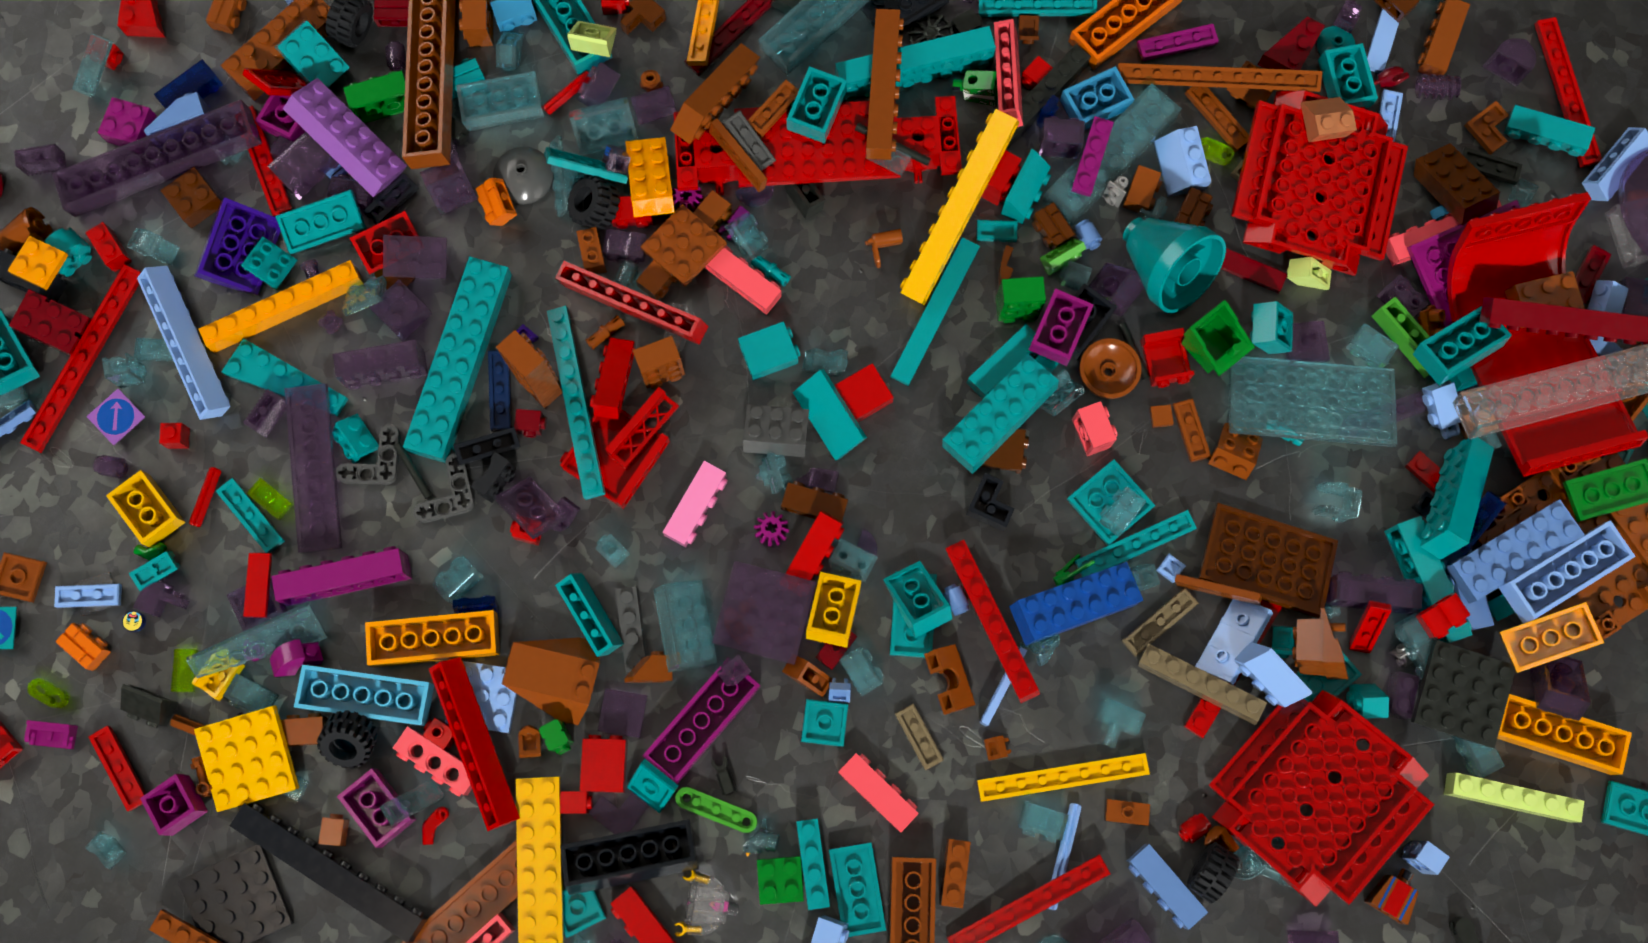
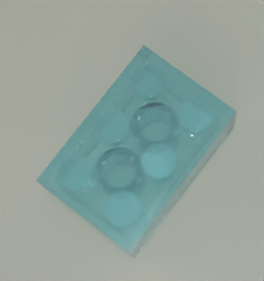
[569,97,639,156]

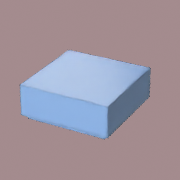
[1156,554,1186,583]

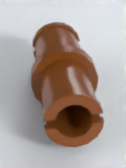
[585,315,625,350]

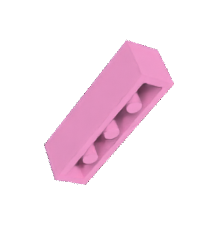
[663,461,728,548]

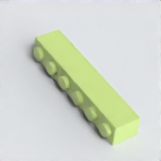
[1444,773,1584,823]

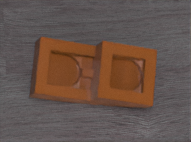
[998,245,1014,286]

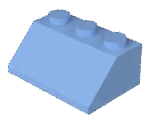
[1154,126,1211,197]
[1234,642,1312,707]

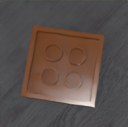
[640,204,727,287]

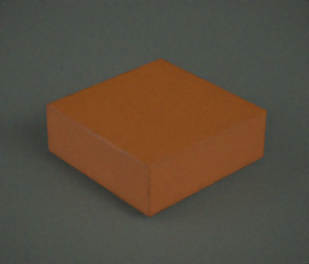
[1149,404,1174,428]

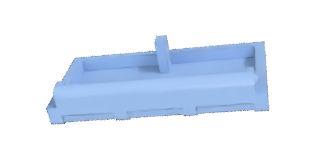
[1195,599,1273,685]

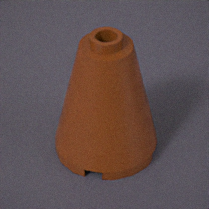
[0,207,53,253]

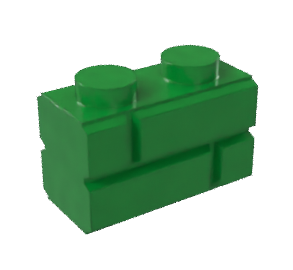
[539,719,574,755]

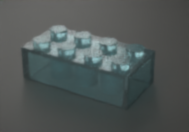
[456,71,545,131]
[653,580,717,673]

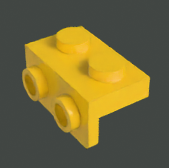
[192,648,246,701]

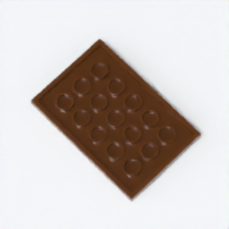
[1198,503,1338,618]

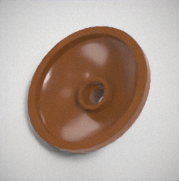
[1079,338,1141,399]

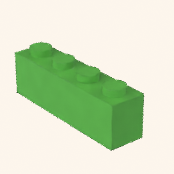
[1371,297,1430,378]

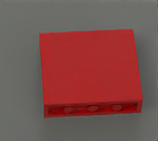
[560,409,670,509]

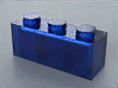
[154,59,223,109]
[1459,491,1508,555]

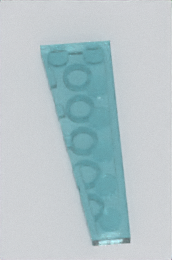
[186,602,327,678]

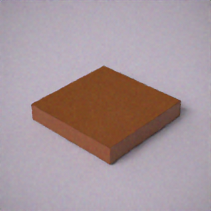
[0,552,47,603]

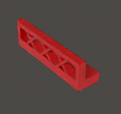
[605,387,679,469]

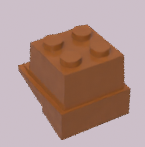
[1292,608,1348,679]

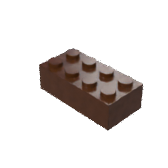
[1413,143,1500,225]

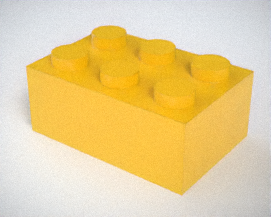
[106,470,186,547]
[806,572,862,648]

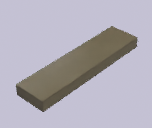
[1121,587,1199,657]

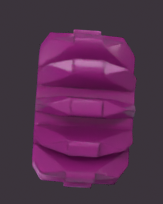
[672,187,704,212]
[754,511,789,547]

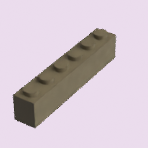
[1138,643,1267,725]

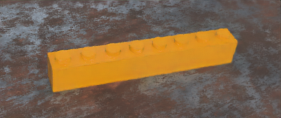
[199,260,364,353]

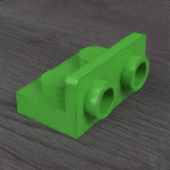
[1040,238,1086,275]

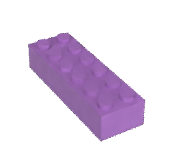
[283,78,407,197]

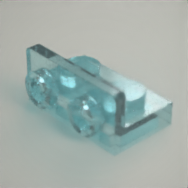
[1040,370,1085,417]

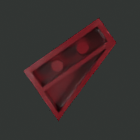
[1257,16,1325,70]

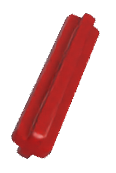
[543,71,592,115]
[189,467,221,527]

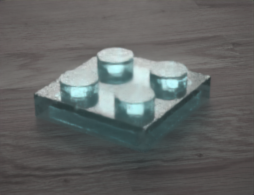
[342,276,387,317]

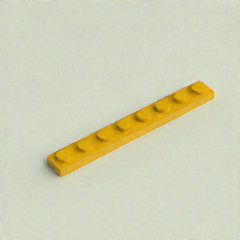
[977,753,1150,802]

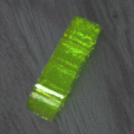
[1201,137,1234,165]
[28,678,69,709]

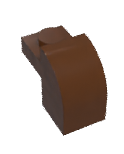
[620,0,666,35]

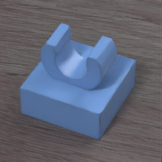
[829,678,851,703]

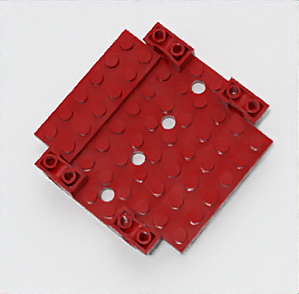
[1231,90,1408,276]
[1209,690,1435,907]

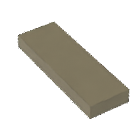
[895,704,944,770]

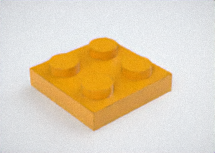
[7,236,68,290]

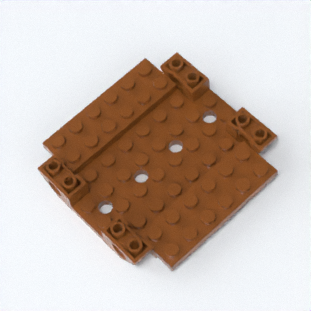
[1475,453,1648,651]

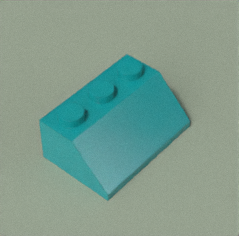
[1001,149,1051,224]

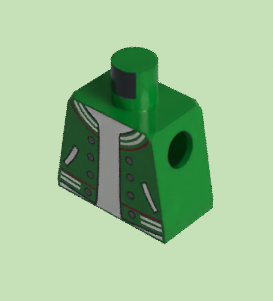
[952,70,998,106]

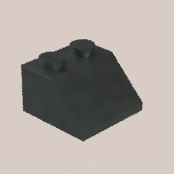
[120,684,178,728]

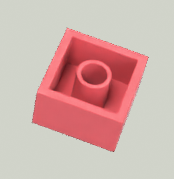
[1072,401,1118,457]

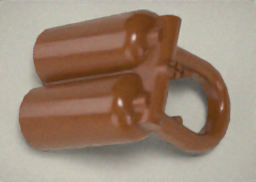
[865,229,903,268]

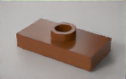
[1105,799,1150,826]

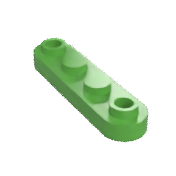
[675,787,757,833]

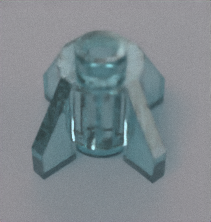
[1020,634,1060,666]

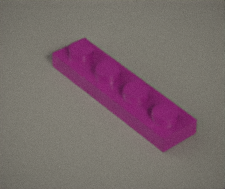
[1137,24,1219,61]
[1071,116,1114,197]

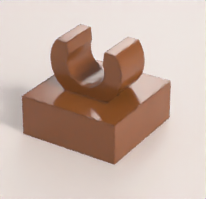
[984,735,1011,761]

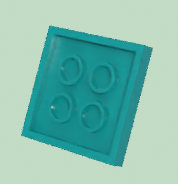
[1067,459,1155,546]

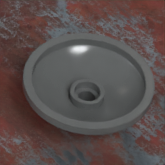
[493,147,554,205]

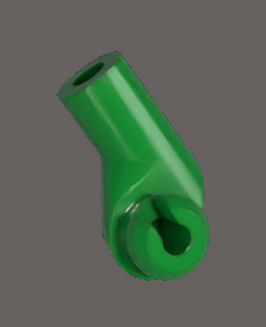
[133,542,167,561]

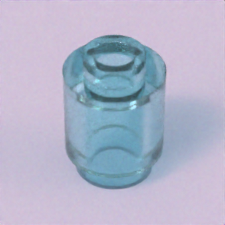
[613,260,639,289]

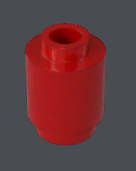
[1178,813,1212,844]

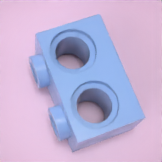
[1401,840,1450,875]

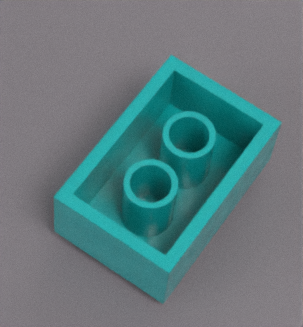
[274,20,350,88]
[1318,43,1378,108]
[787,66,847,144]

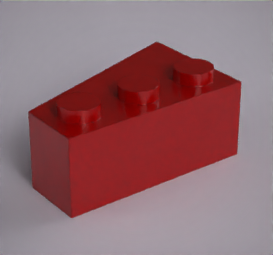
[117,0,166,38]

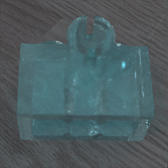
[1094,697,1146,749]

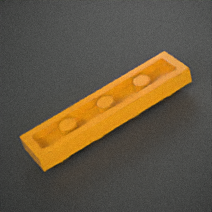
[687,0,720,66]

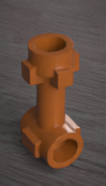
[190,756,213,798]

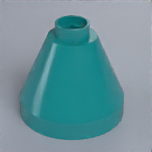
[1123,218,1226,313]

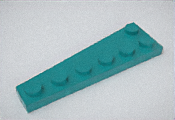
[221,338,349,417]

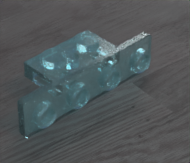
[549,136,584,217]

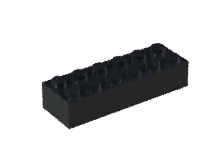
[560,819,699,895]

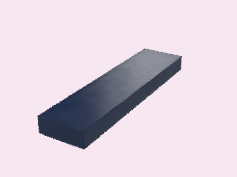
[488,350,512,432]

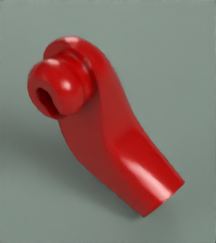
[422,806,449,845]

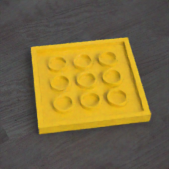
[194,705,299,812]

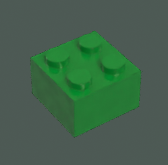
[757,856,804,905]

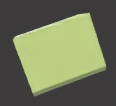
[567,21,617,57]

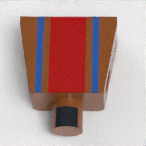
[1364,868,1418,925]

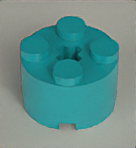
[44,228,92,277]

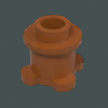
[640,70,664,97]

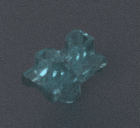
[755,452,792,494]

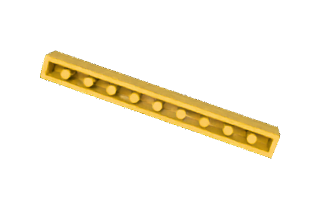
[900,109,1019,305]

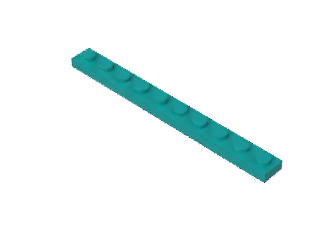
[547,305,606,500]

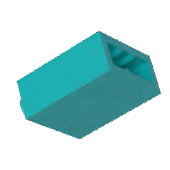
[738,321,801,380]

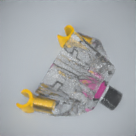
[674,870,739,936]

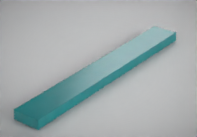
[891,237,980,386]

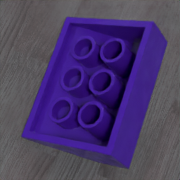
[194,197,281,295]

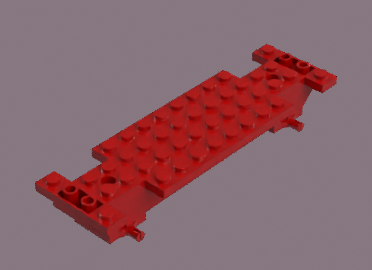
[674,96,962,195]

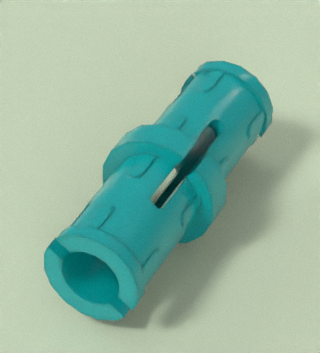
[751,254,791,287]

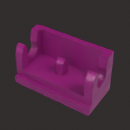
[24,720,78,749]

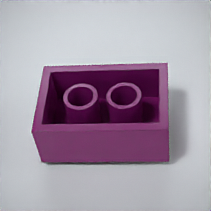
[1029,288,1094,366]
[337,768,417,848]

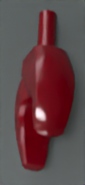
[1374,66,1410,87]

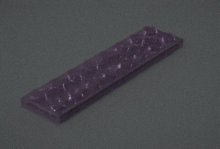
[284,383,342,553]

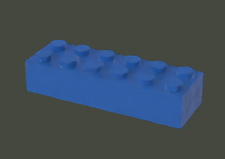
[1009,562,1144,646]

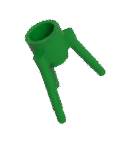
[1053,554,1095,586]

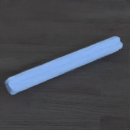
[1048,803,1082,910]

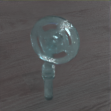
[1234,844,1291,887]

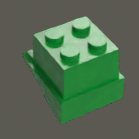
[1181,300,1255,376]

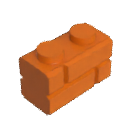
[476,178,517,226]
[56,623,111,671]

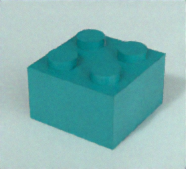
[1250,301,1293,354]

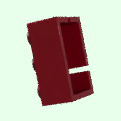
[9,289,91,356]

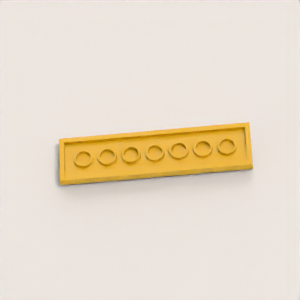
[516,777,564,943]

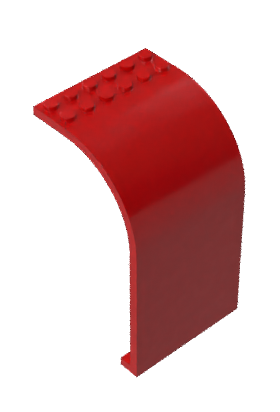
[1447,192,1648,477]

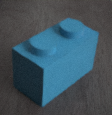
[490,0,537,32]

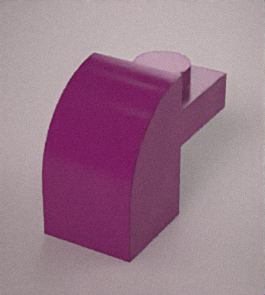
[270,639,323,677]

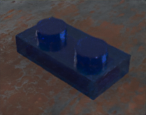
[1036,95,1059,130]
[452,595,499,614]

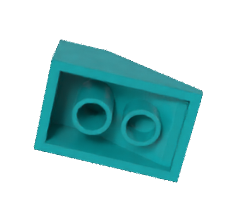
[883,561,952,638]

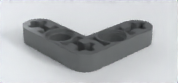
[335,424,401,485]
[413,453,475,523]

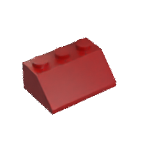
[350,210,425,275]

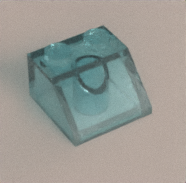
[724,212,769,260]
[432,555,484,605]

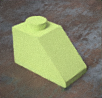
[1287,257,1332,290]

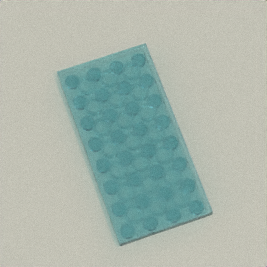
[1229,356,1397,447]

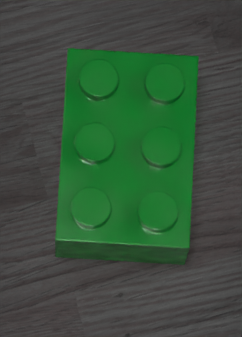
[343,70,405,124]
[995,277,1046,323]

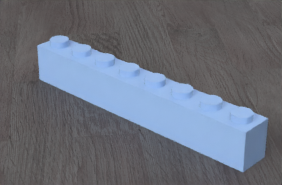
[137,266,231,420]

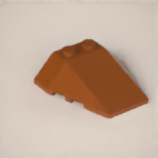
[501,637,600,725]

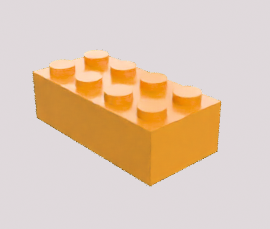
[625,137,674,217]
[1499,602,1604,673]

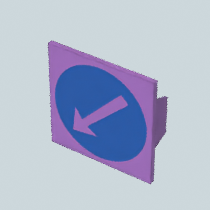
[86,389,145,445]

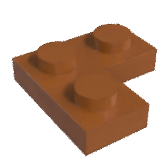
[1464,101,1509,155]

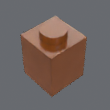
[318,814,350,846]

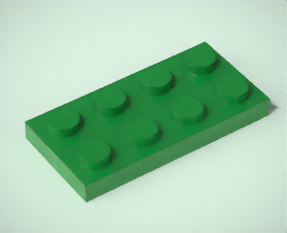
[1563,458,1648,522]

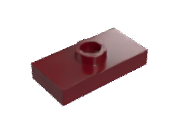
[815,632,857,670]

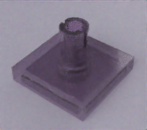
[1286,321,1330,365]

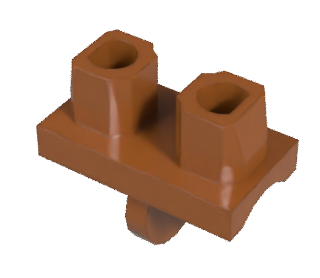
[1417,305,1446,337]

